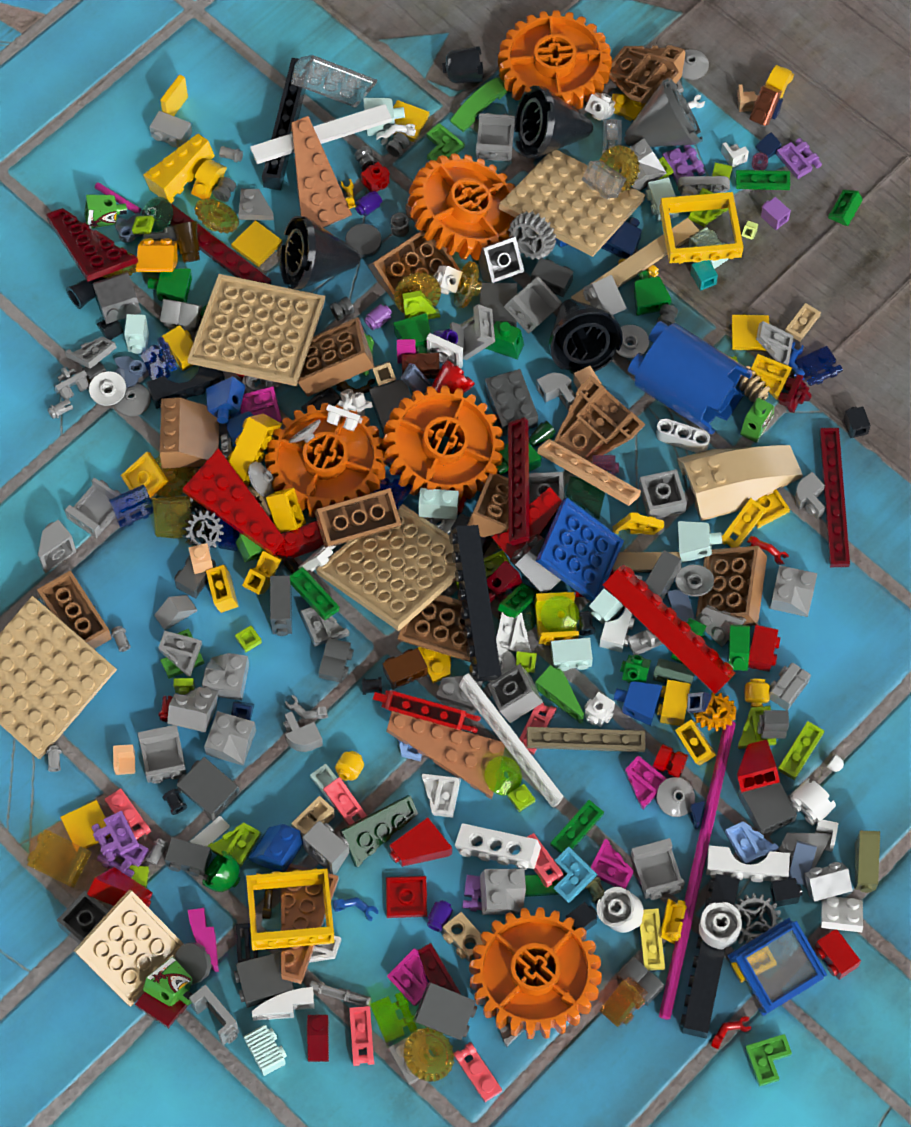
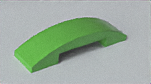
[450,77,509,132]

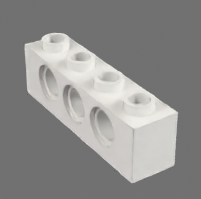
[455,823,541,870]

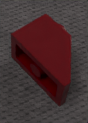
[307,1015,329,1062]

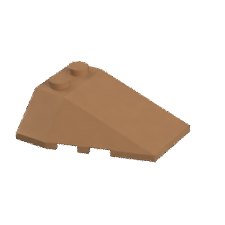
[610,45,686,104]
[554,375,646,462]

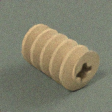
[736,366,770,402]

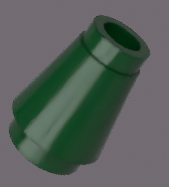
[529,421,556,448]

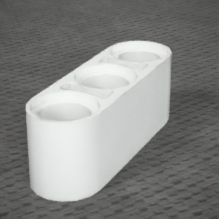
[656,419,710,453]

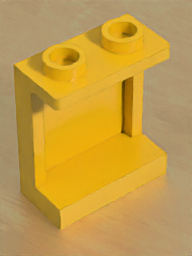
[534,592,579,646]

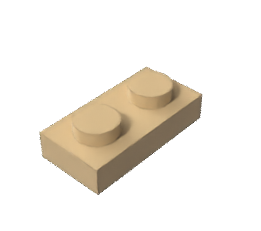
[785,303,821,342]

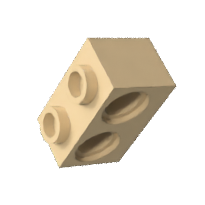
[291,796,335,840]
[442,912,484,962]

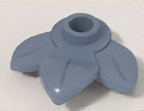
[115,213,143,243]
[114,356,146,388]

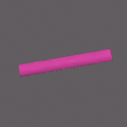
[94,182,141,214]

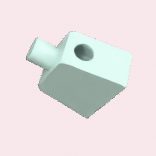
[363,98,405,136]
[678,521,723,562]

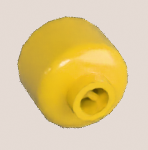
[744,679,770,707]
[335,751,364,781]

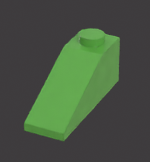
[535,665,584,724]

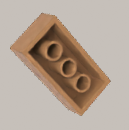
[315,488,401,548]
[37,570,112,649]

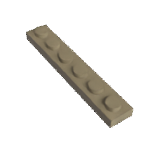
[527,727,645,752]

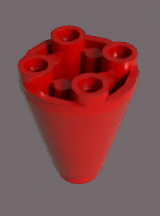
[432,360,475,394]

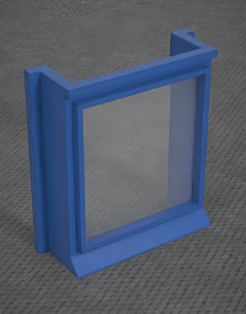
[727,918,827,1016]

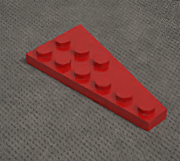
[182,448,285,556]

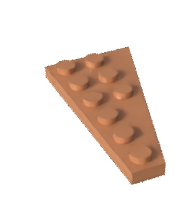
[291,116,352,228]
[386,711,505,799]
[281,864,339,984]

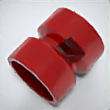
[653,744,688,777]

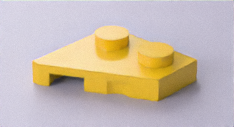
[751,354,792,400]

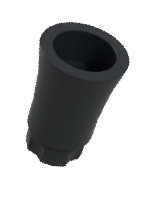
[66,275,107,309]

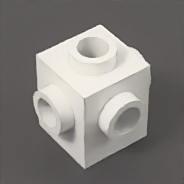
[585,92,616,120]
[433,266,463,295]
[584,692,615,727]

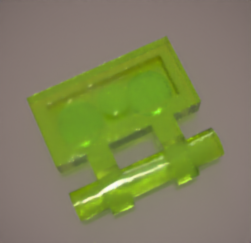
[370,992,418,1043]

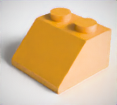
[136,238,178,272]

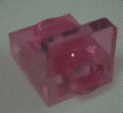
[592,455,619,476]

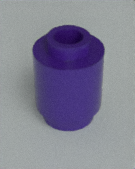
[355,191,382,216]
[433,329,458,344]
[427,900,453,932]

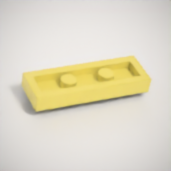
[639,908,665,971]

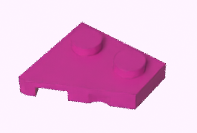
[240,387,282,423]
[625,756,667,810]
[590,839,634,889]
[387,948,428,1006]

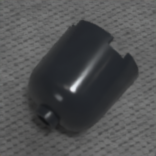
[442,46,484,84]

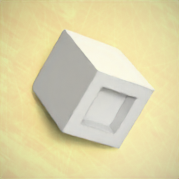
[721,142,749,168]
[815,819,839,852]

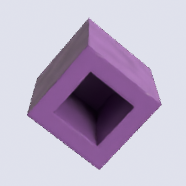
[761,197,791,230]

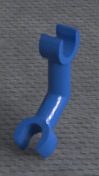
[788,342,805,380]
[333,897,378,921]

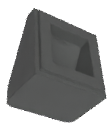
[82,362,106,382]

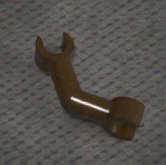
[336,379,375,394]
[262,888,274,919]

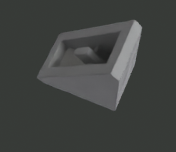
[154,595,197,631]

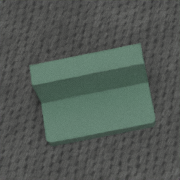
[653,658,695,690]

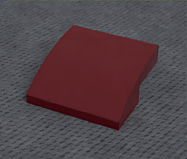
[135,992,187,1029]

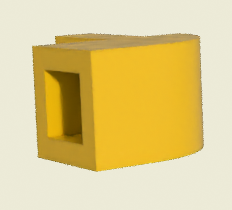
[766,65,795,98]
[191,160,227,201]
[242,551,282,595]

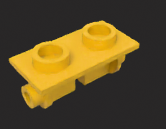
[660,899,687,944]

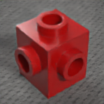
[361,162,390,192]

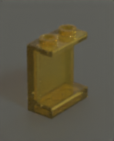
[27,829,92,888]

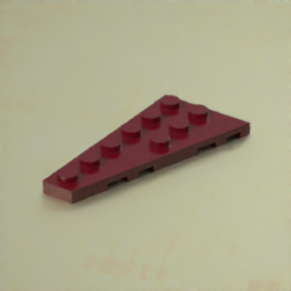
[46,208,138,282]

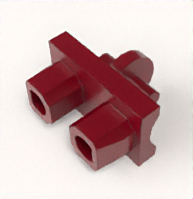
[778,374,812,413]

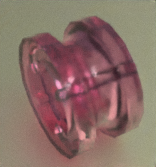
[752,153,768,170]

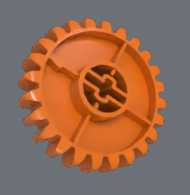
[498,10,612,110]
[408,153,515,260]
[382,386,504,503]
[265,403,387,518]
[469,907,602,1039]

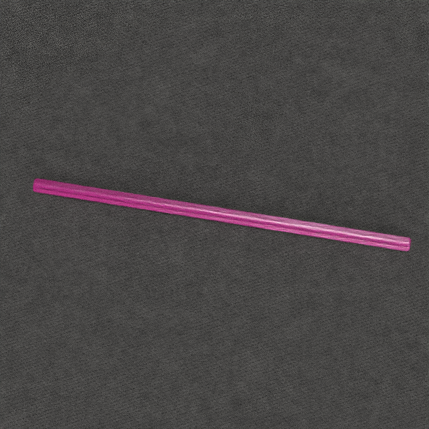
[659,721,736,1020]

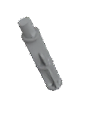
[310,981,372,1007]

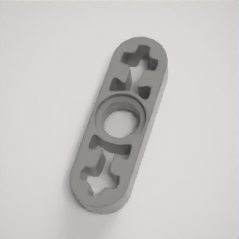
[678,176,730,193]

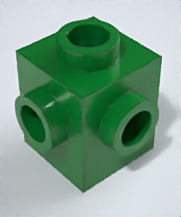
[620,655,651,683]

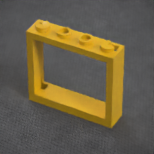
[659,192,744,264]
[246,868,334,950]

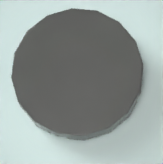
[345,224,382,258]
[175,943,211,984]

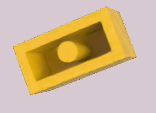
[161,325,193,371]
[266,488,306,533]
[206,565,239,613]
[657,680,691,726]
[675,719,716,766]

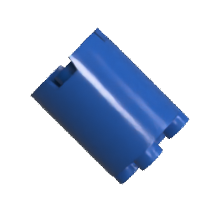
[628,321,752,434]

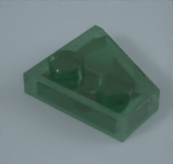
[566,476,605,519]

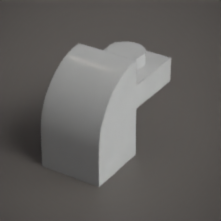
[536,373,576,410]
[795,472,825,519]
[283,711,323,752]

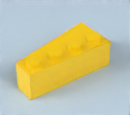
[143,134,215,205]
[227,413,282,488]

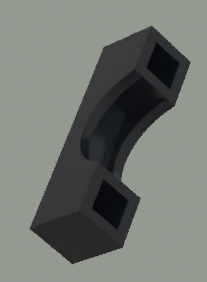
[147,366,225,409]

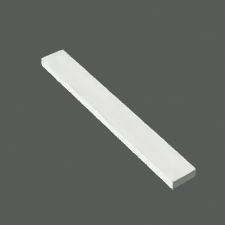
[251,104,392,164]
[459,673,564,808]

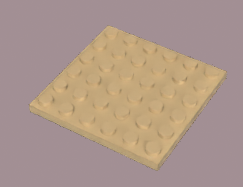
[499,150,646,257]
[188,274,325,386]
[316,500,456,631]
[0,596,117,759]

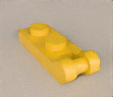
[722,498,766,548]

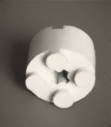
[790,778,836,825]
[597,887,643,933]
[699,902,742,950]

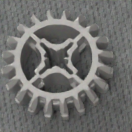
[509,211,556,260]
[734,893,783,944]

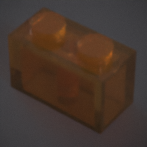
[599,977,648,1027]

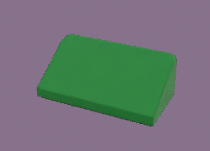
[828,190,863,226]

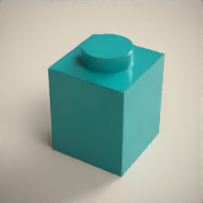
[690,260,718,291]

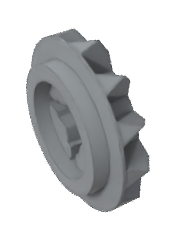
[242,376,272,393]
[221,434,232,462]

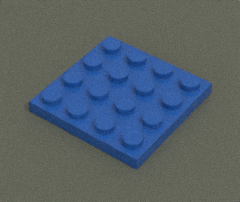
[536,498,624,602]

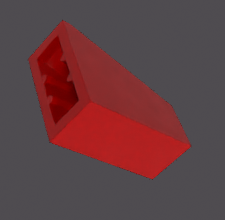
[737,739,780,792]
[389,818,452,867]
[87,867,153,907]

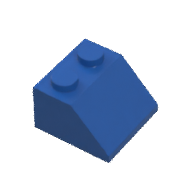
[248,824,303,872]

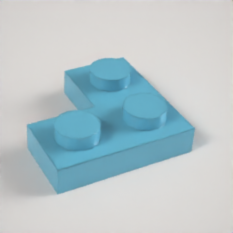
[554,847,597,903]

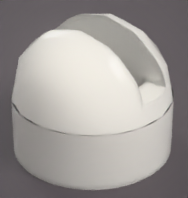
[827,754,844,772]

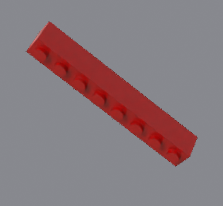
[603,564,736,694]

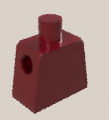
[487,560,522,603]

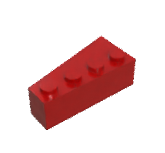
[492,487,562,559]

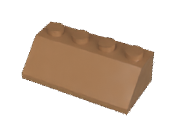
[467,473,509,537]

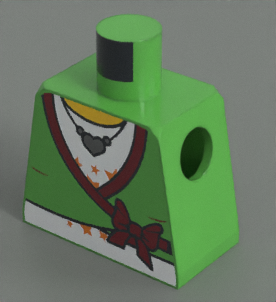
[84,195,127,229]
[740,398,774,443]
[143,957,193,1006]

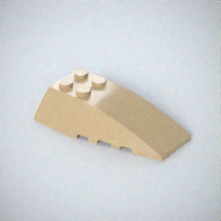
[677,445,803,521]

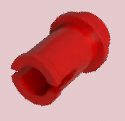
[158,696,173,722]

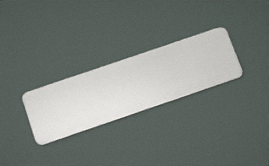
[190,816,230,846]

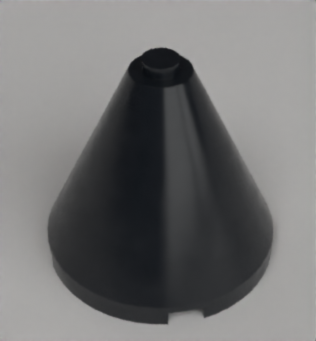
[514,85,593,158]
[280,216,360,290]
[549,299,623,374]

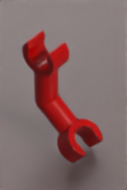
[747,536,789,565]
[711,1016,751,1049]

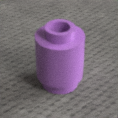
[364,304,392,330]

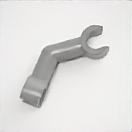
[285,695,328,719]

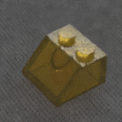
[153,496,192,539]

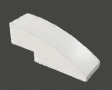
[252,987,314,1021]

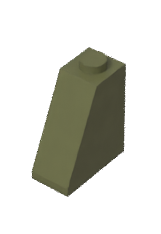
[855,830,880,893]

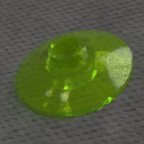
[540,596,579,632]
[485,756,522,796]

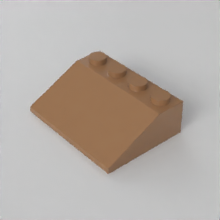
[368,230,461,310]
[298,317,374,397]
[160,398,219,468]
[696,546,767,626]
[398,594,471,662]

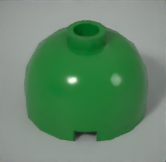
[202,851,241,892]

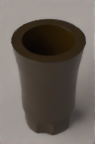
[172,221,200,263]

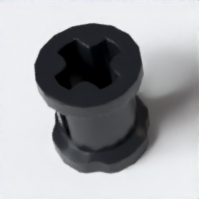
[577,611,595,636]
[362,677,382,695]
[162,789,187,815]

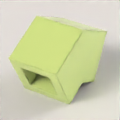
[741,221,758,240]

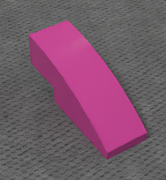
[188,908,219,972]

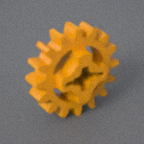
[693,693,736,731]

